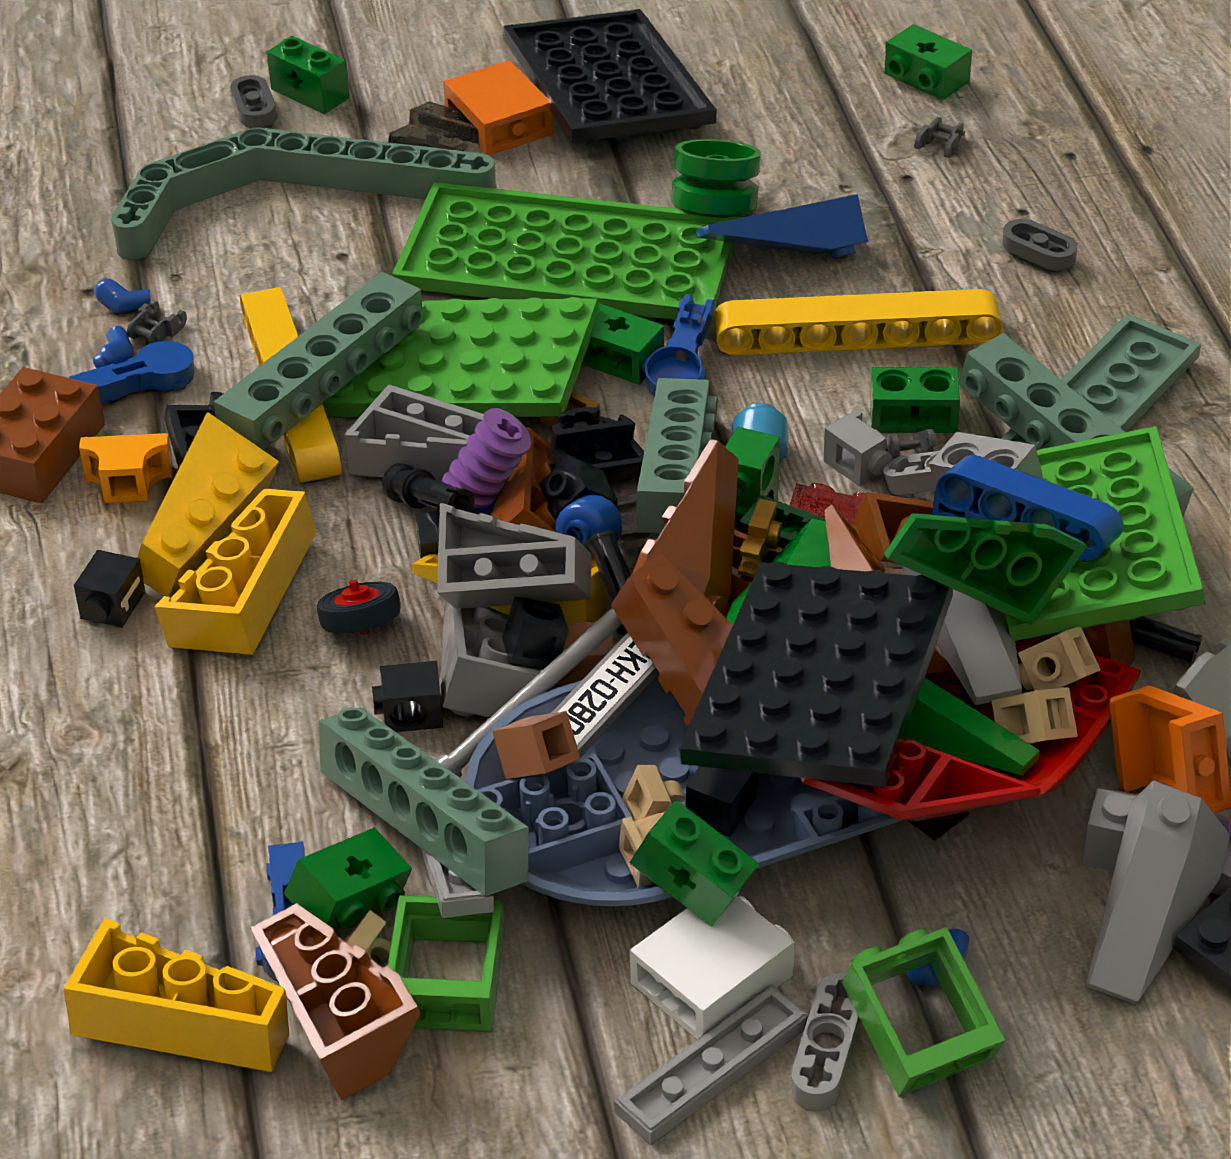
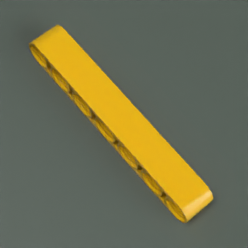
[240,287,342,484]
[714,289,1003,355]

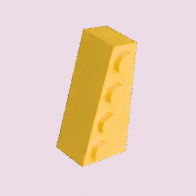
[137,412,279,597]
[154,489,317,655]
[63,918,290,1072]

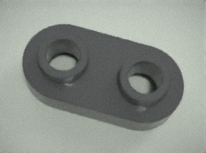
[230,75,277,128]
[1002,219,1078,272]

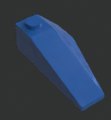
[696,194,868,258]

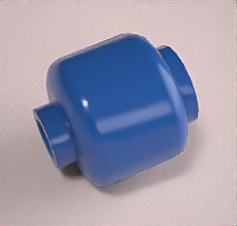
[556,495,622,558]

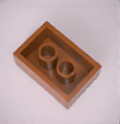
[0,367,105,504]

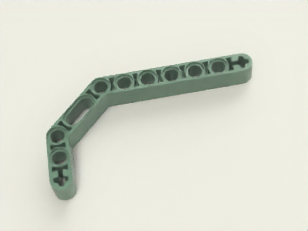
[111,128,496,260]

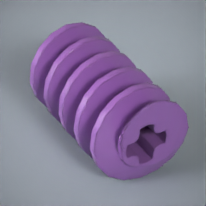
[442,408,531,508]

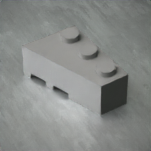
[437,503,591,609]

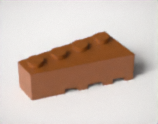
[611,552,733,727]

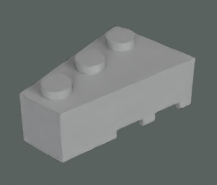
[344,384,484,482]

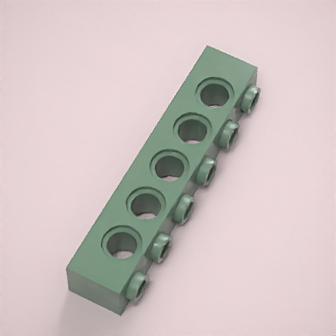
[214,272,424,450]
[959,333,1194,517]
[637,378,717,533]
[319,707,529,897]

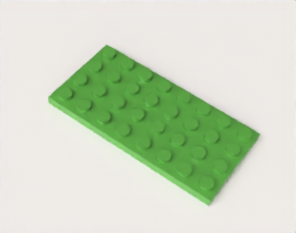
[392,182,740,323]

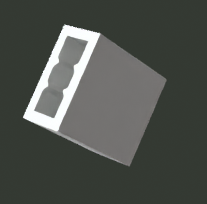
[630,896,794,1039]

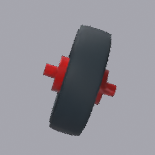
[317,580,401,635]

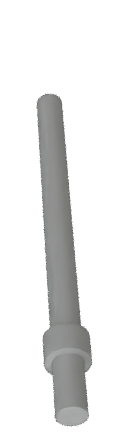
[436,608,622,778]

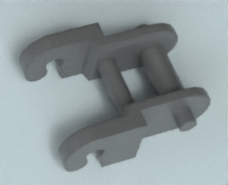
[914,117,965,158]
[127,300,187,344]
[886,429,936,458]

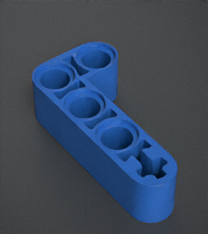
[931,455,1123,561]

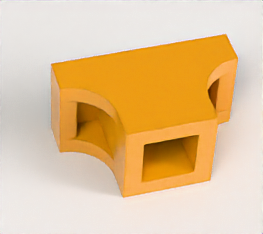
[79,433,174,503]

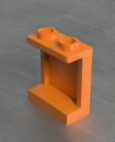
[443,60,553,155]
[1109,685,1231,814]

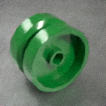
[671,139,762,215]

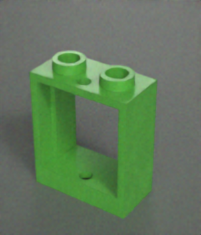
[388,895,505,1031]
[842,927,1005,1097]

